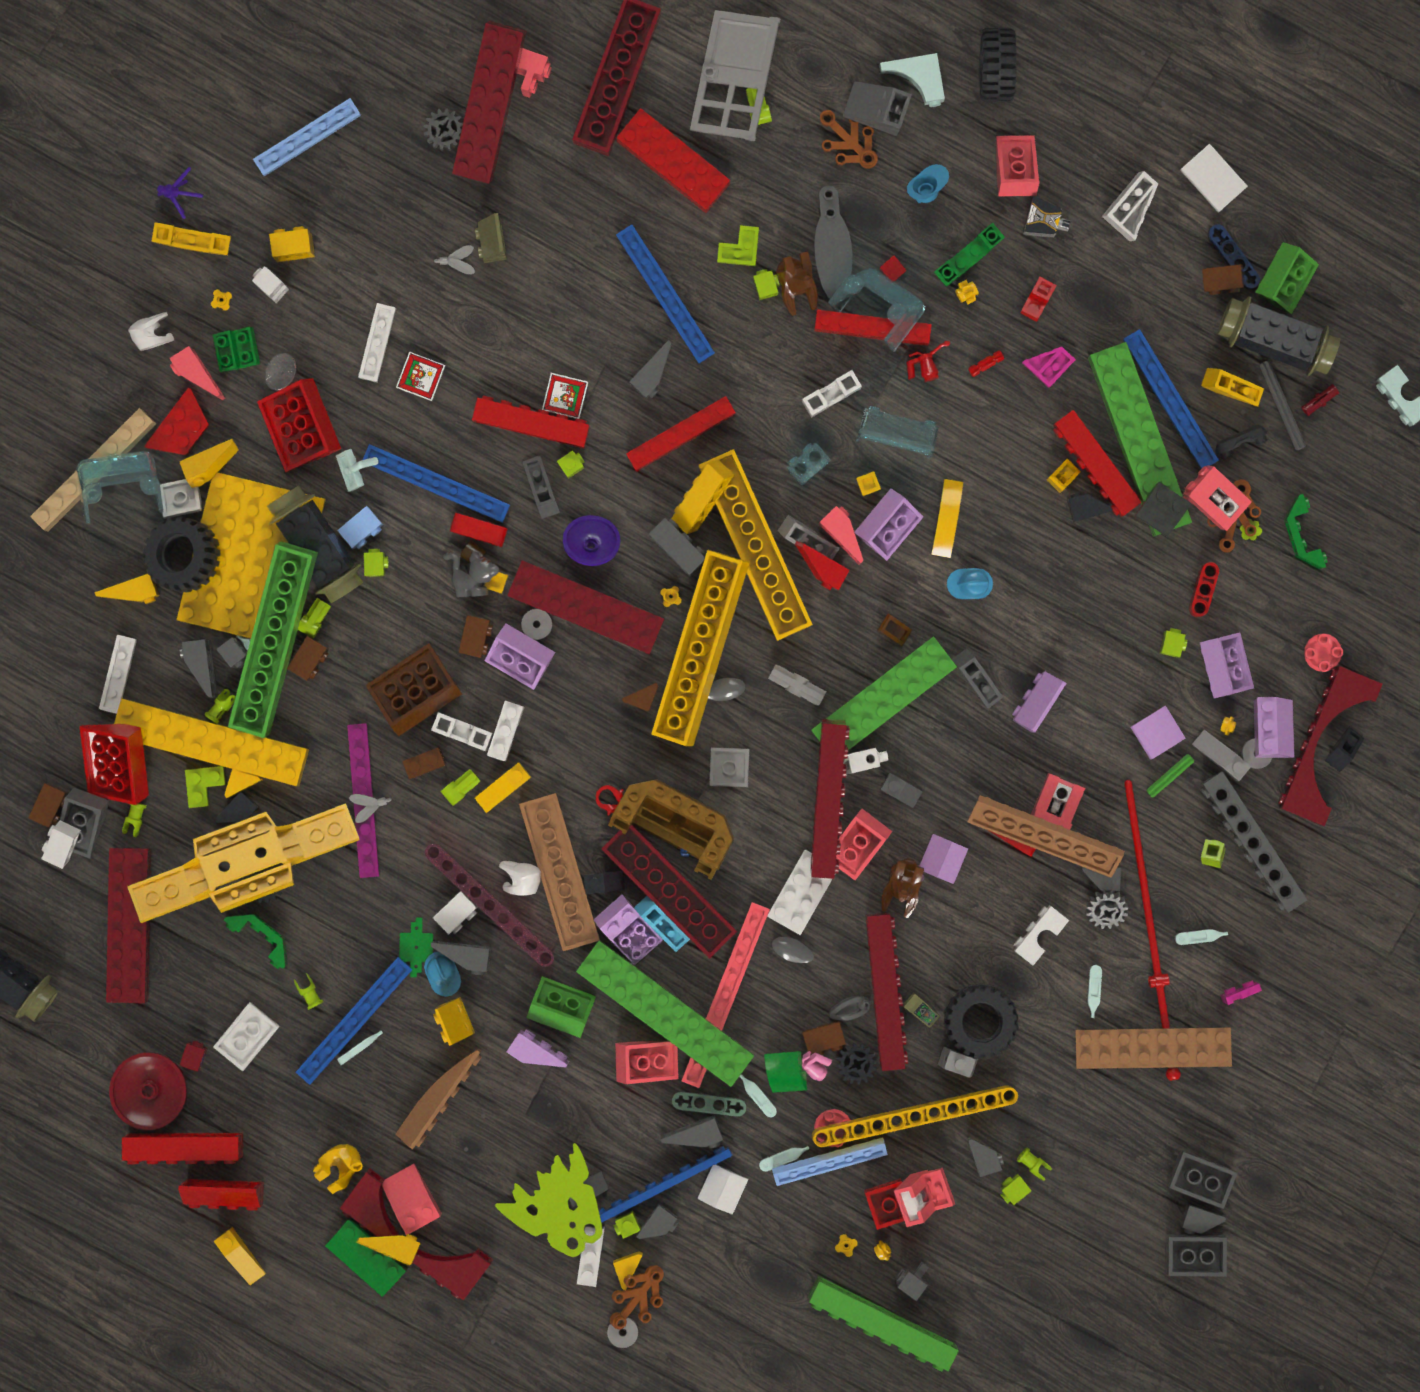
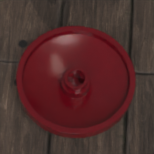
[109,1052,187,1130]

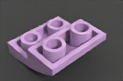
[1131,706,1185,760]

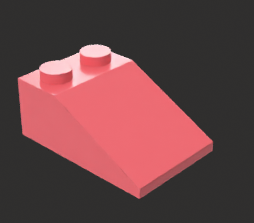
[996,136,1039,196]
[170,346,226,400]
[819,506,864,565]
[836,809,893,880]
[615,1041,678,1084]
[382,1164,442,1234]

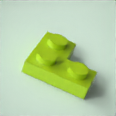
[717,225,759,266]
[185,766,226,808]

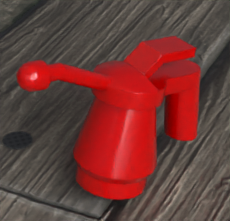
[907,340,950,382]

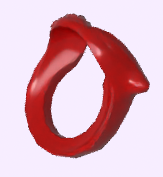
[596,785,623,816]

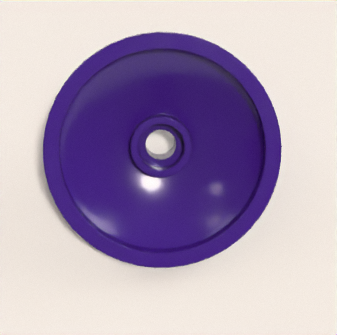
[563,515,620,566]

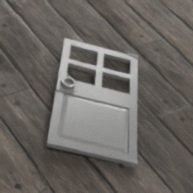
[690,10,781,141]

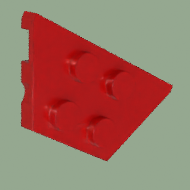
[144,387,209,456]

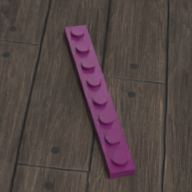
[347,723,380,878]

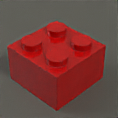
[864,1178,904,1230]

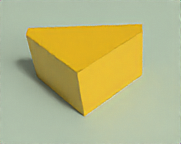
[1047,459,1081,493]
[224,769,262,798]
[613,1251,643,1290]

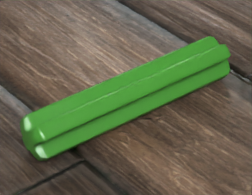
[1146,754,1194,797]

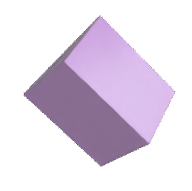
[920,834,968,884]

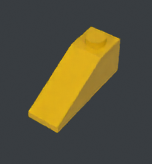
[1201,368,1264,406]
[179,439,239,488]
[95,574,160,604]
[475,762,532,813]
[214,1227,266,1285]
[356,1234,420,1265]

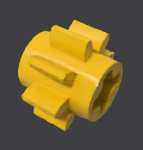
[955,280,979,304]

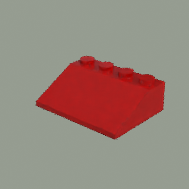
[257,378,342,472]
[79,724,149,805]
[178,1179,264,1210]

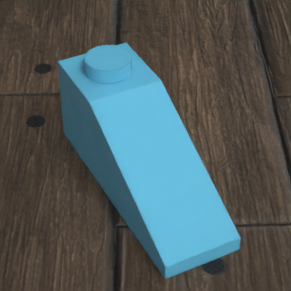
[634,896,690,952]

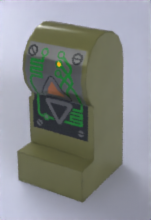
[903,992,940,1028]

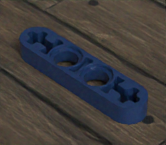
[1208,225,1260,289]

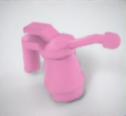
[801,1051,832,1081]

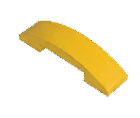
[151,223,231,256]
[931,479,963,558]

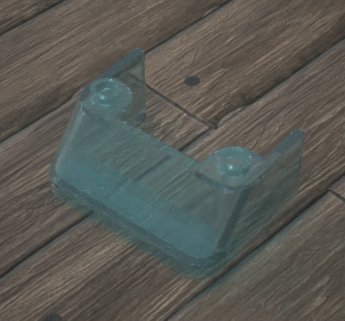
[828,268,925,352]
[856,406,939,459]
[76,451,164,524]

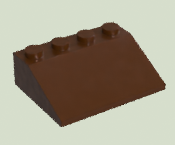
[365,643,462,736]

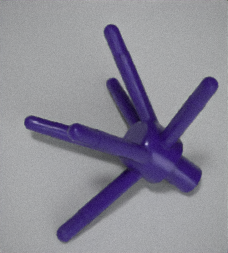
[157,167,203,219]

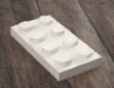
[767,850,832,935]

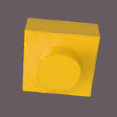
[856,472,881,496]
[484,572,508,594]

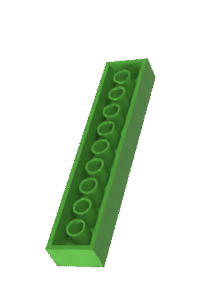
[1088,342,1192,537]
[228,541,318,738]
[576,941,755,1087]

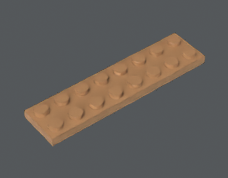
[519,793,600,951]
[968,795,1125,878]
[1076,1027,1232,1069]

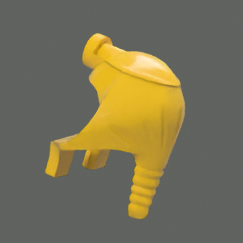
[313,1144,363,1194]

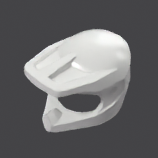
[128,312,174,351]
[499,861,541,895]

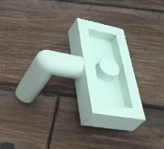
[336,449,378,492]

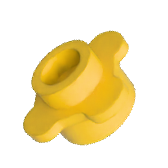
[211,289,232,311]
[661,586,681,607]
[1221,716,1236,736]
[835,1234,857,1257]
[874,1240,891,1260]

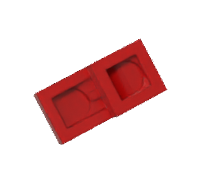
[1020,277,1057,322]

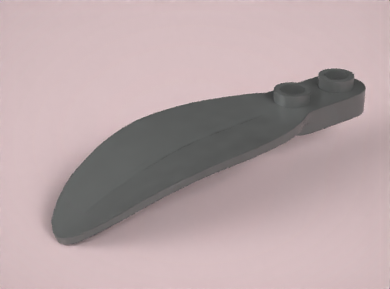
[814,186,853,301]

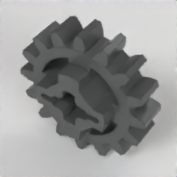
[423,108,463,151]
[1086,889,1128,929]

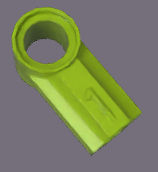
[746,88,772,125]
[298,598,331,639]
[441,769,480,806]

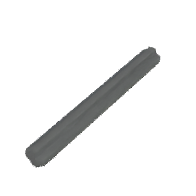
[1260,361,1306,450]

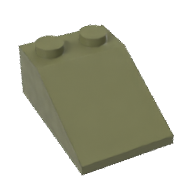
[475,213,507,263]

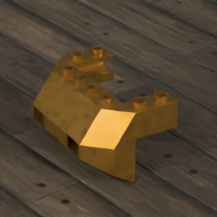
[608,779,734,880]

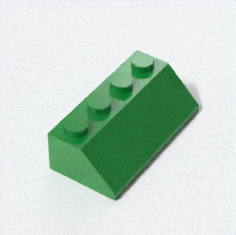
[325,1218,408,1297]

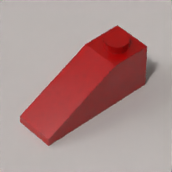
[795,541,849,591]

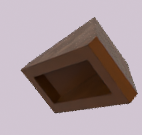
[877,613,912,646]
[622,683,658,712]

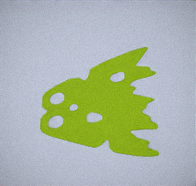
[495,1143,603,1257]

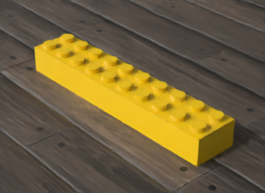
[699,449,812,641]
[651,550,749,746]
[114,699,309,786]

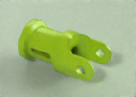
[204,689,236,724]
[122,803,147,838]
[294,973,324,1010]
[1017,1147,1052,1181]

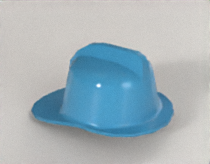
[907,164,949,203]
[947,568,993,599]
[424,952,461,997]

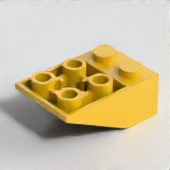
[433,997,475,1046]

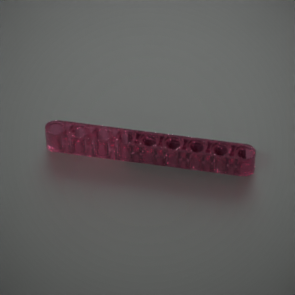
[425,843,555,967]

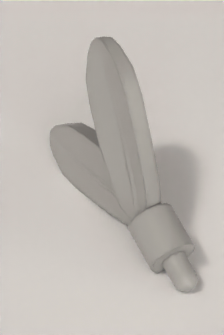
[434,245,475,274]
[349,794,391,823]

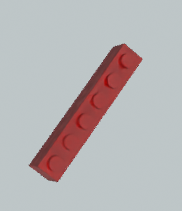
[814,309,932,346]
[472,396,590,449]
[626,396,736,472]
[1053,410,1142,517]

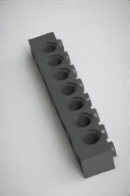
[1201,771,1307,913]

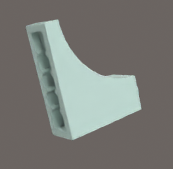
[879,53,945,107]

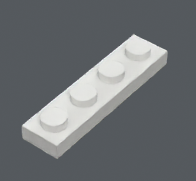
[358,303,396,383]
[99,635,137,714]

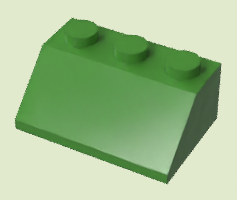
[1255,242,1319,315]
[527,976,596,1038]

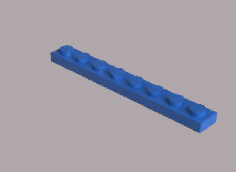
[616,225,715,364]
[1123,329,1219,469]
[363,444,510,523]
[296,957,413,1085]
[598,1146,732,1223]

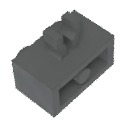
[895,1261,929,1301]

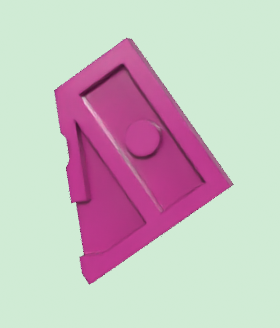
[1022,347,1076,388]
[1220,980,1262,1005]

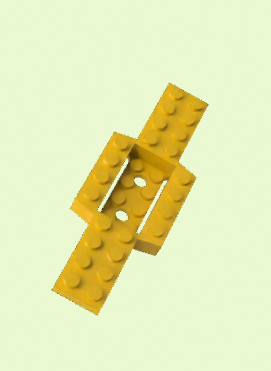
[127,804,360,923]

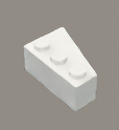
[1102,171,1158,241]

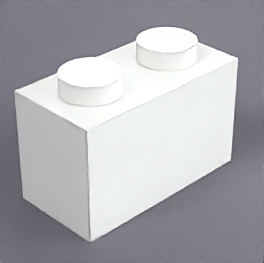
[42,820,81,869]
[433,891,477,935]

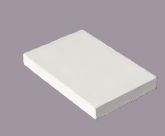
[1181,144,1248,212]
[213,1002,280,1071]

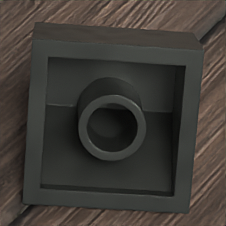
[1135,482,1191,537]

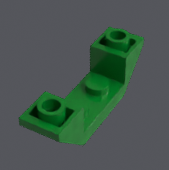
[934,223,1005,287]
[1284,494,1327,569]
[224,914,287,969]

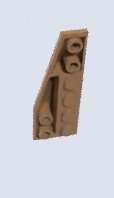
[396,1048,482,1150]

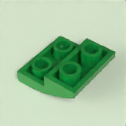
[213,327,260,372]
[764,1051,807,1093]

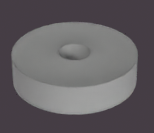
[521,609,552,640]
[1241,738,1272,769]
[607,1317,638,1348]

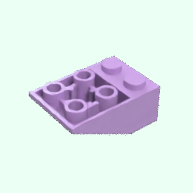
[594,895,663,965]
[507,1029,569,1067]

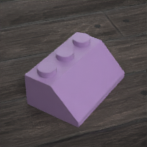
[854,489,923,561]
[485,624,555,690]
[1200,633,1254,698]
[1012,672,1066,732]
[1254,697,1294,758]

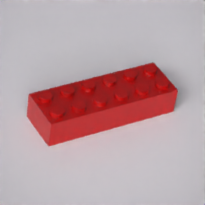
[617,108,730,213]
[122,1133,243,1164]

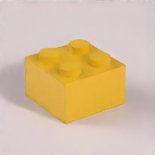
[269,226,315,262]

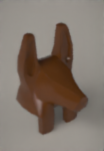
[776,251,818,316]
[881,858,924,918]

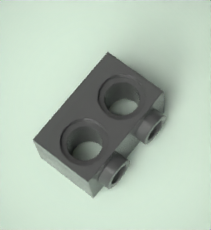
[217,638,247,669]

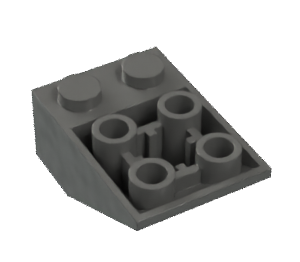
[842,81,912,136]

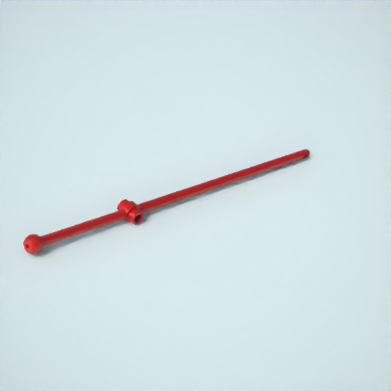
[1124,780,1181,1080]

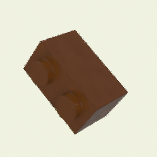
[1202,264,1244,295]
[458,615,493,658]
[287,636,329,681]
[402,747,446,779]
[28,783,68,828]
[802,1021,846,1055]

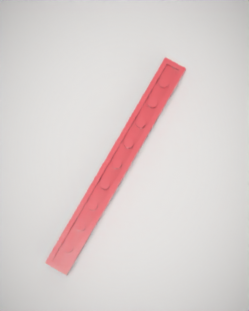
[681,902,770,1088]

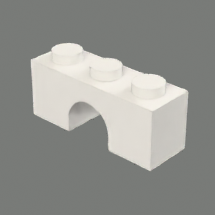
[252,266,289,303]
[802,370,862,418]
[487,701,524,762]
[431,712,493,751]
[1014,905,1069,965]
[577,1224,605,1287]

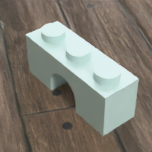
[1376,365,1420,427]

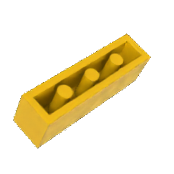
[671,460,734,534]

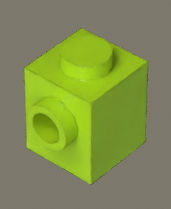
[753,269,780,300]
[557,451,585,479]
[364,549,389,577]
[1159,628,1187,658]
[1201,839,1226,868]
[1000,1174,1031,1205]
[613,1210,641,1239]

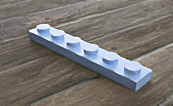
[253,98,361,176]
[772,1138,888,1186]

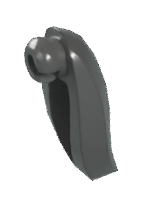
[708,678,746,701]
[772,937,814,963]
[829,996,871,1020]

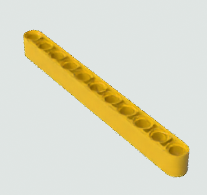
[812,1085,1018,1147]

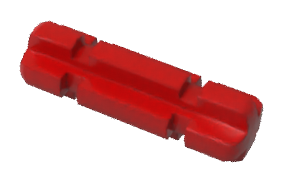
[968,350,1004,377]

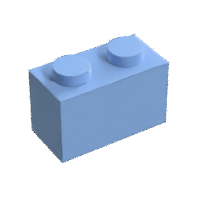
[337,506,383,549]

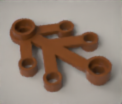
[820,110,878,169]
[1207,479,1261,553]
[610,1265,664,1330]

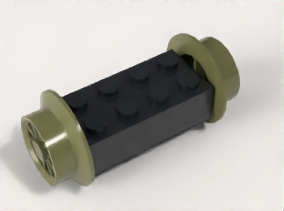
[1217,296,1341,376]
[267,485,363,603]
[0,949,59,1022]

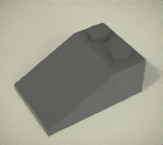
[179,639,218,698]
[60,788,109,859]
[431,941,491,975]
[660,1114,723,1148]

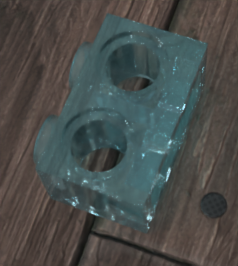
[787,443,831,486]

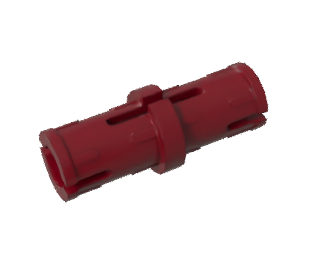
[1301,384,1339,416]

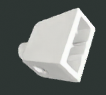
[843,748,888,774]

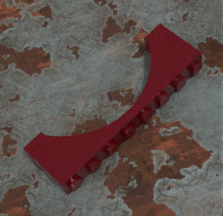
[1278,666,1383,826]
[340,1168,493,1300]

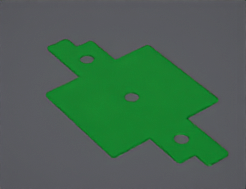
[399,917,433,977]

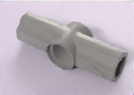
[768,665,826,706]

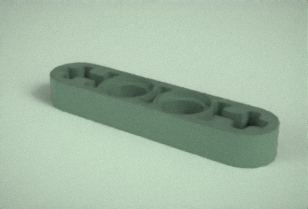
[672,1092,746,1116]

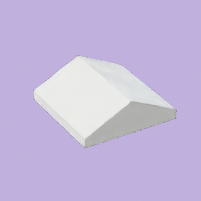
[159,479,202,519]
[698,1164,748,1214]

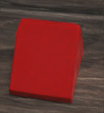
[879,255,906,283]

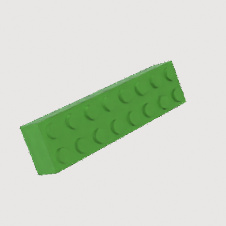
[811,637,957,750]
[808,1276,959,1372]

